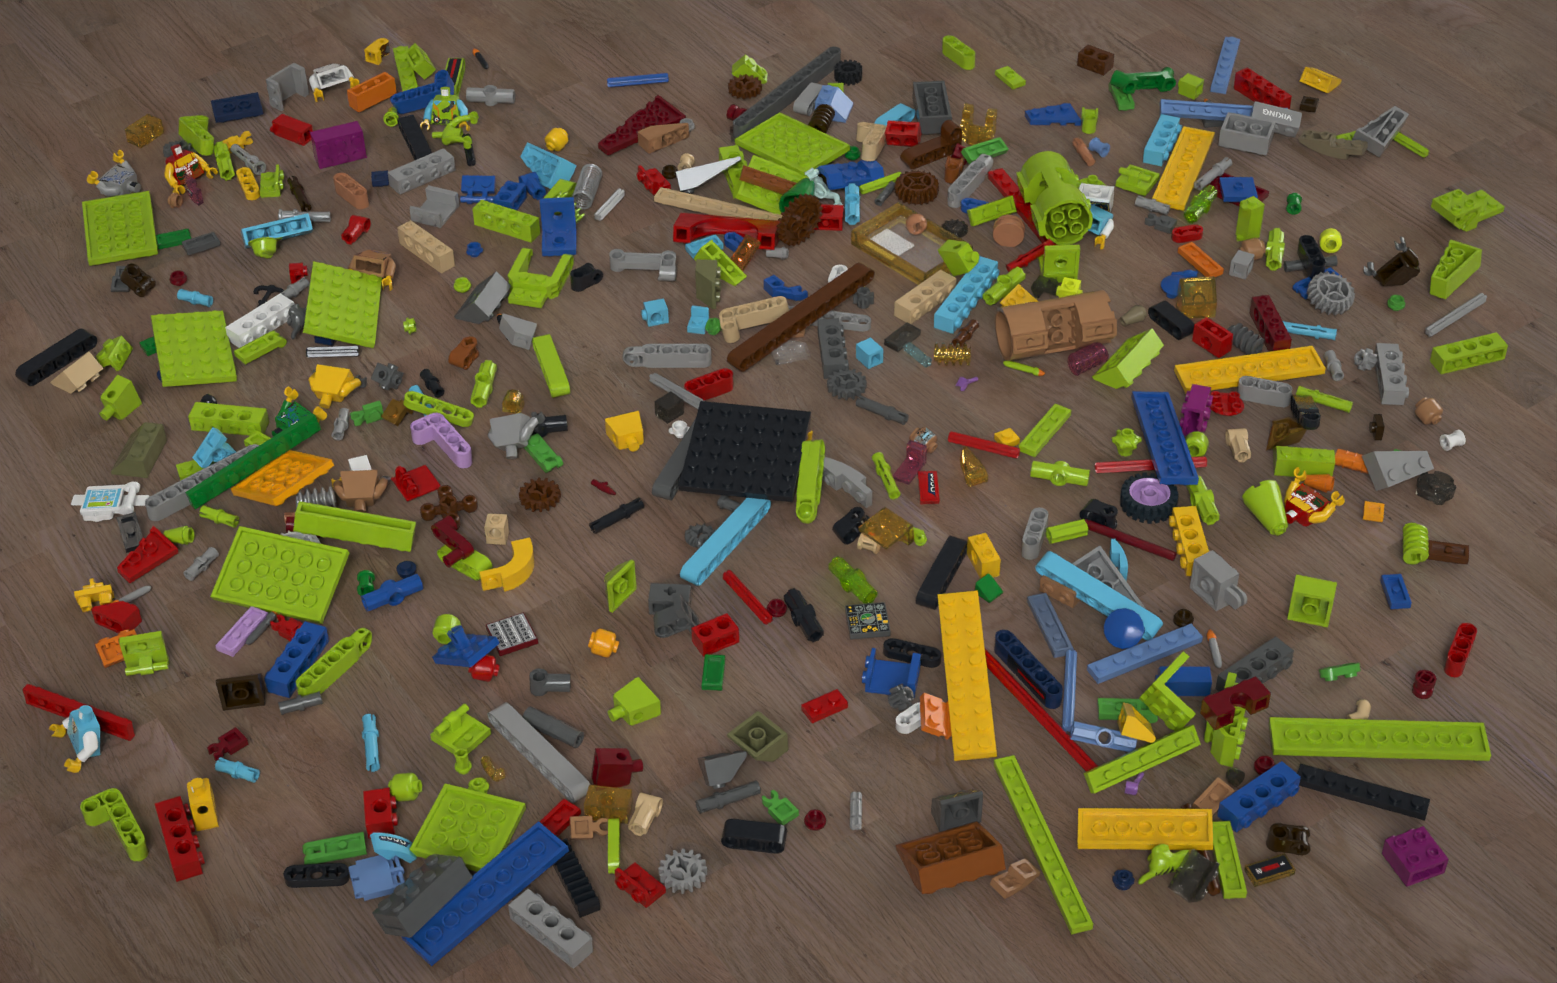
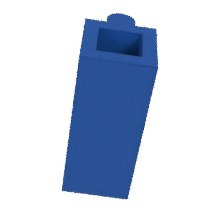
[1155,666,1212,696]

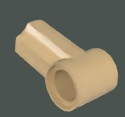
[1225,428,1251,462]
[628,793,663,836]

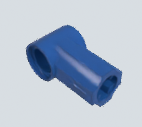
[519,172,546,200]

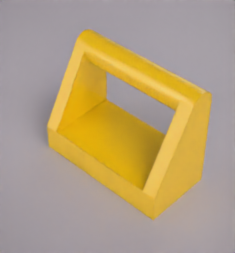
[1300,67,1342,93]
[1117,702,1156,743]

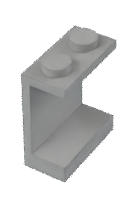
[266,63,309,111]
[409,185,460,228]

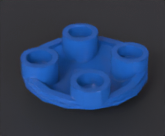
[1161,274,1196,299]
[1104,608,1145,649]

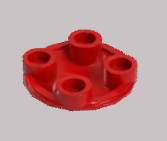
[1209,391,1244,416]

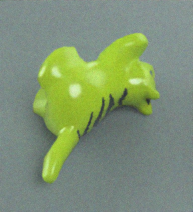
[1138,844,1197,885]

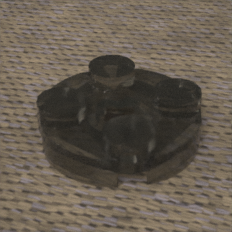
[1416,471,1456,505]

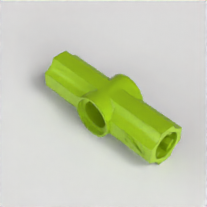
[213,141,235,181]
[1265,228,1285,271]
[983,267,1026,306]
[470,360,497,408]
[1030,461,1090,486]
[1186,474,1220,525]

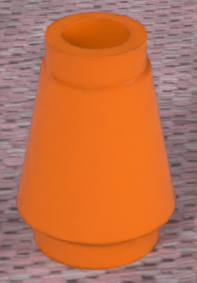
[1304,474,1335,493]

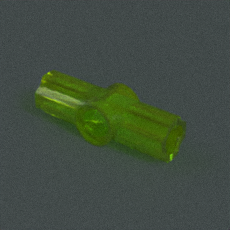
[1184,185,1218,224]
[828,556,878,604]

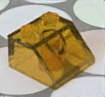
[1176,276,1217,319]

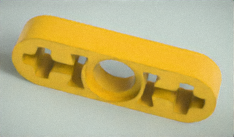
[236,167,260,200]

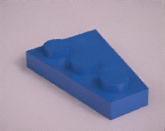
[1025,103,1081,126]

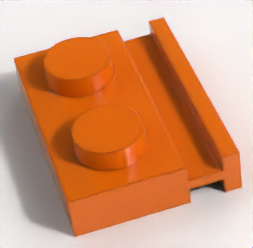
[920,693,952,740]

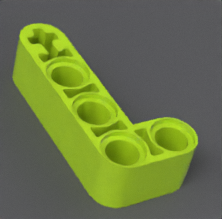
[178,115,214,156]
[80,788,149,861]

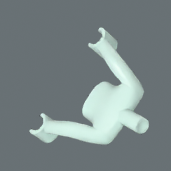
[805,168,845,208]

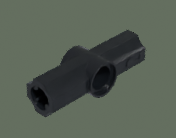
[531,413,568,438]
[784,588,824,643]

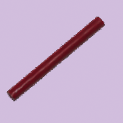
[1085,519,1177,561]

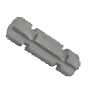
[850,792,862,830]

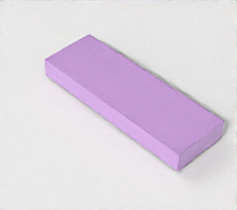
[215,606,268,657]

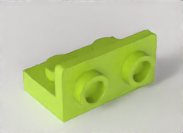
[260,164,284,198]

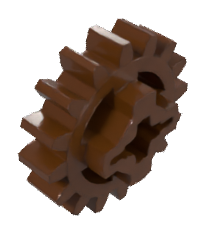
[728,74,762,100]
[519,477,561,512]

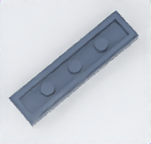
[1027,593,1074,658]

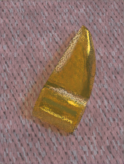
[960,447,988,487]

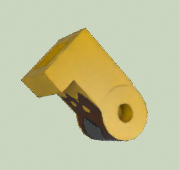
[364,38,390,65]

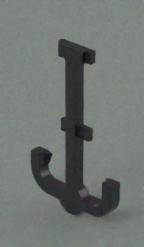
[253,285,284,307]

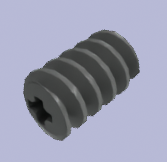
[1227,323,1265,355]

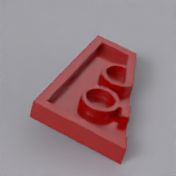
[117,526,178,583]

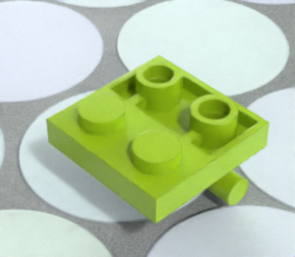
[1115,164,1160,196]
[119,631,169,676]
[430,704,491,754]

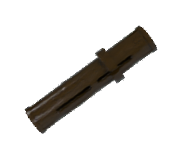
[287,176,312,212]

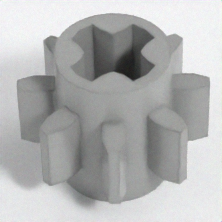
[1354,348,1377,371]

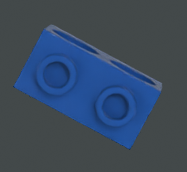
[492,180,527,210]

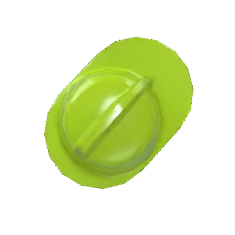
[248,237,282,259]

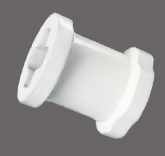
[1440,430,1466,451]

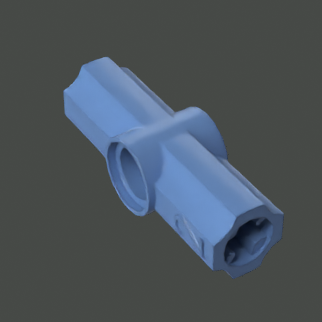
[1070,721,1137,752]

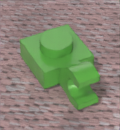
[350,400,383,426]

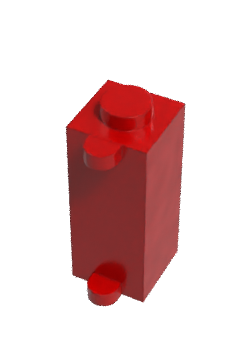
[270,114,313,146]

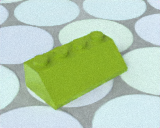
[1092,328,1164,389]

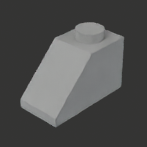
[499,313,537,350]

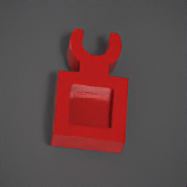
[270,614,303,641]

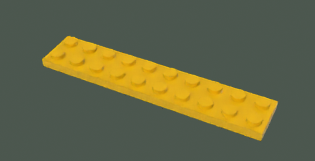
[938,590,997,761]

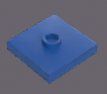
[1219,177,1258,202]

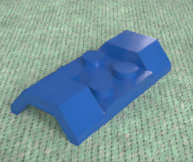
[816,160,885,190]

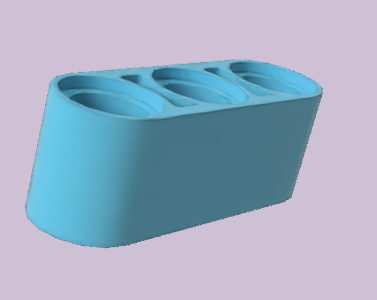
[875,103,916,126]

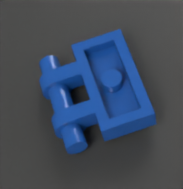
[460,175,496,204]

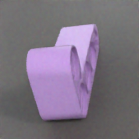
[410,413,473,468]

